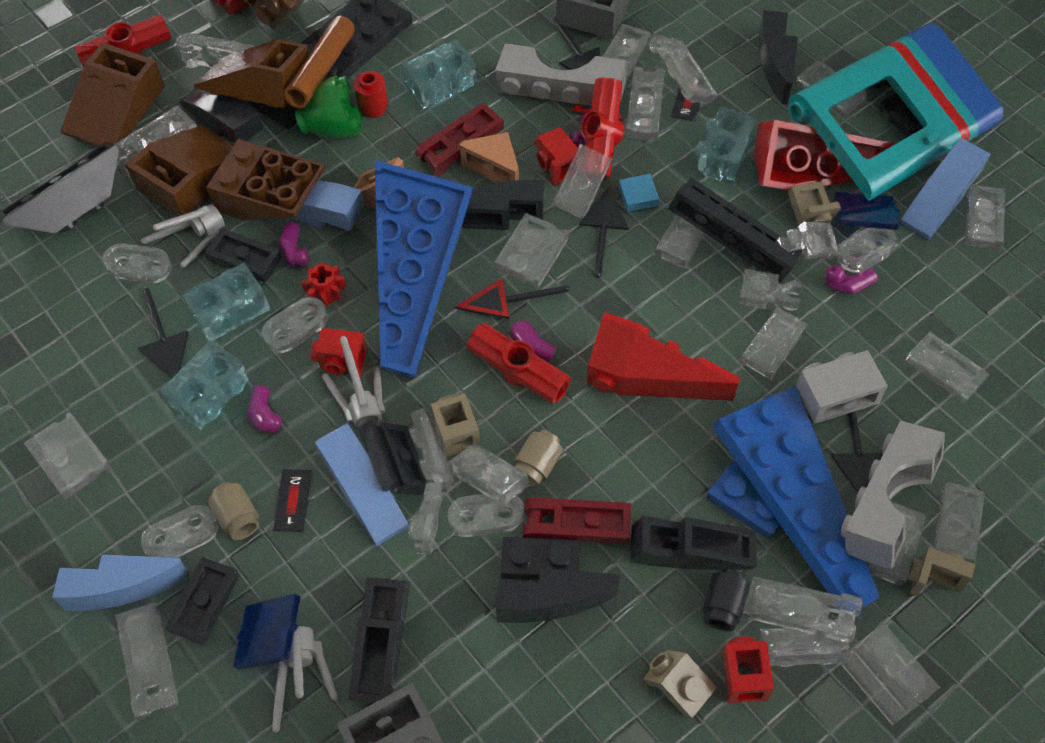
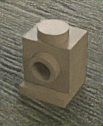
[430,393,480,457]

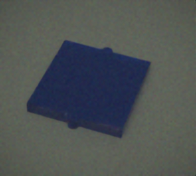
[834,191,900,230]
[233,594,301,670]

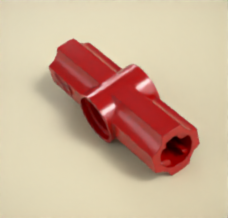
[74,14,172,67]
[581,77,624,180]
[467,323,571,404]

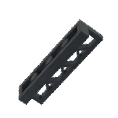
[668,177,803,284]

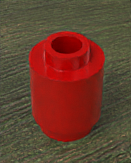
[353,71,388,118]

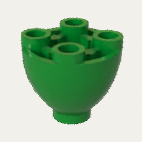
[295,75,364,140]

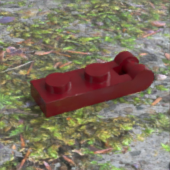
[415,102,504,176]
[522,498,631,544]

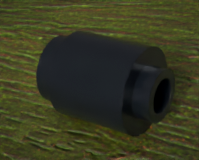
[702,569,750,632]

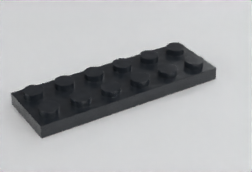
[247,0,412,130]

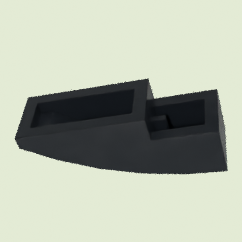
[759,10,798,104]
[179,89,263,143]
[462,180,544,230]
[630,515,757,570]
[496,568,620,623]
[348,577,410,703]

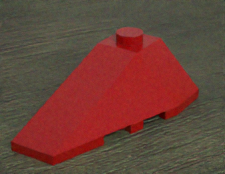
[753,120,894,191]
[587,312,740,401]

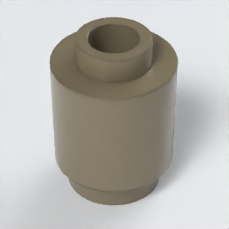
[512,430,563,487]
[208,482,260,540]

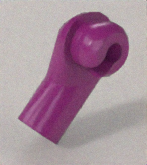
[279,222,309,268]
[510,321,556,362]

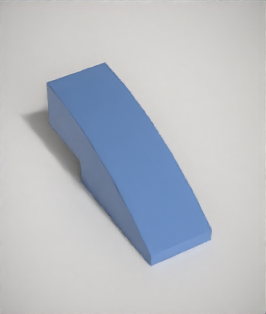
[900,138,990,240]
[292,180,365,231]
[315,423,409,546]
[52,555,189,611]

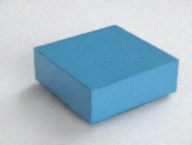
[618,174,659,212]

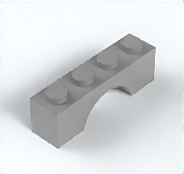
[495,43,626,106]
[841,421,945,569]

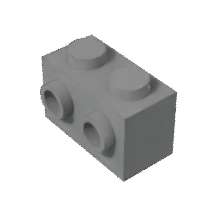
[796,350,888,424]

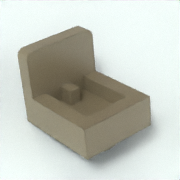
[788,182,841,228]
[907,547,976,597]
[643,650,717,718]

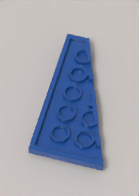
[375,160,473,379]
[712,385,880,618]

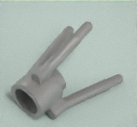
[141,204,225,268]
[322,336,386,428]
[272,626,338,733]

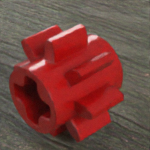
[301,262,346,307]

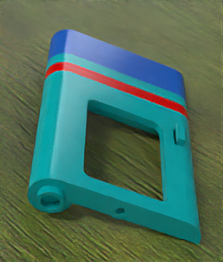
[788,23,1004,201]

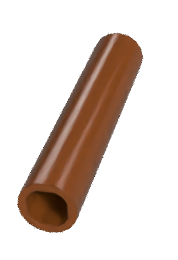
[284,16,355,108]

